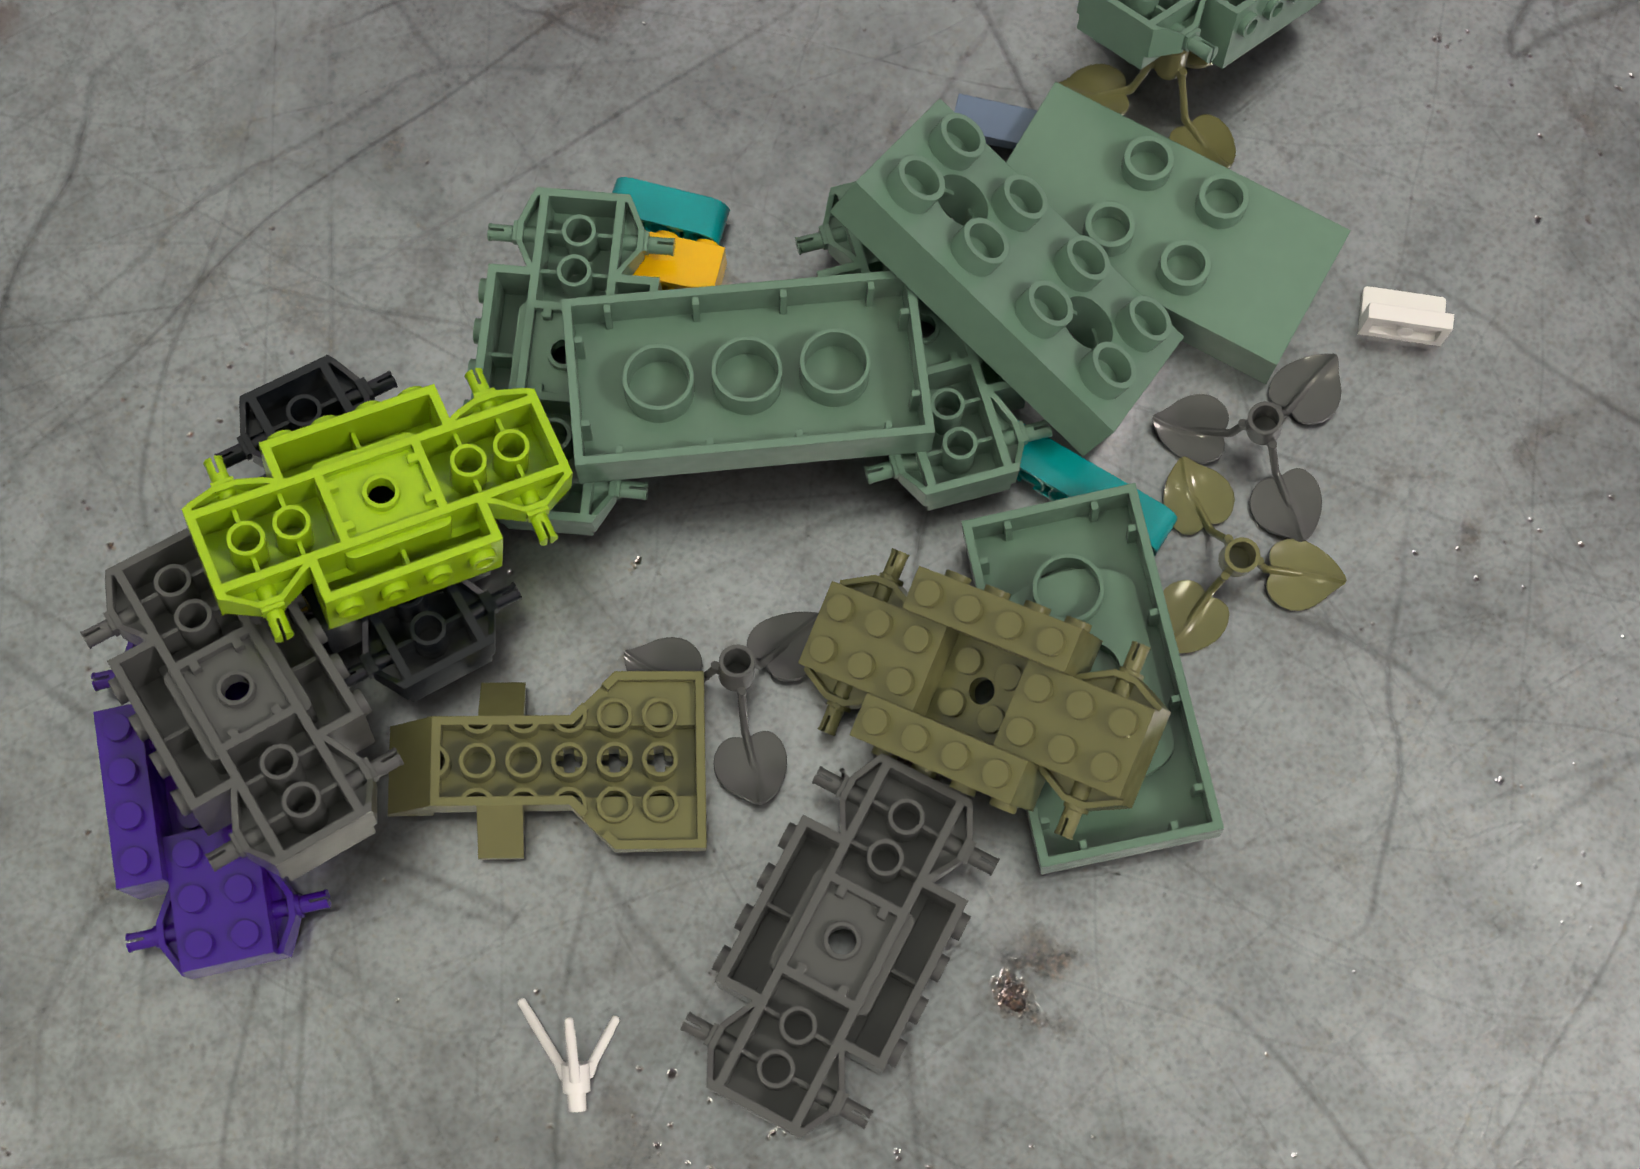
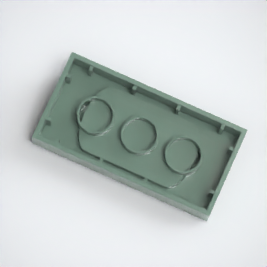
[961,483,1224,875]

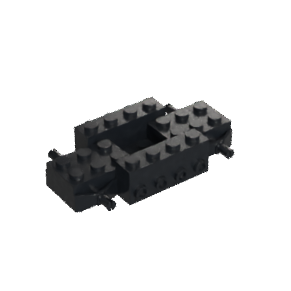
[214,355,522,703]

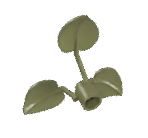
[1059,51,1236,168]
[1163,456,1347,654]

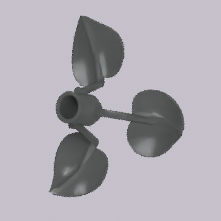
[1152,353,1342,542]
[624,612,818,805]

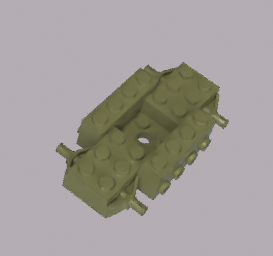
[798,548,1171,840]

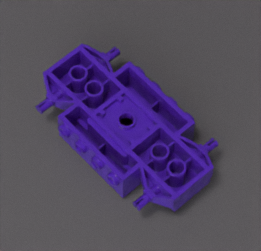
[91,641,331,980]

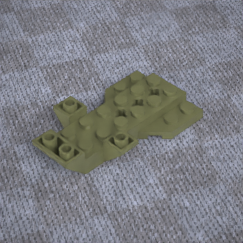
[387,671,707,860]

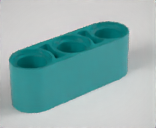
[612,177,730,245]

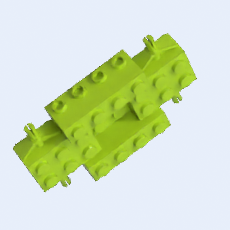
[182,368,573,643]

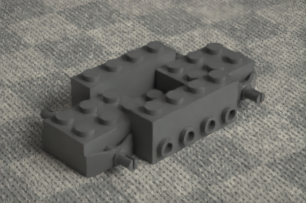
[80,528,404,881]
[680,753,1000,1139]

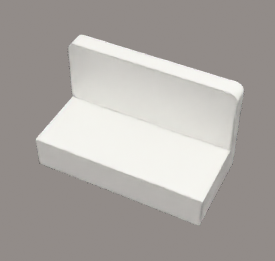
[1358,286,1454,346]

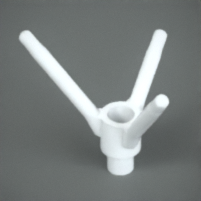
[517,998,620,1112]

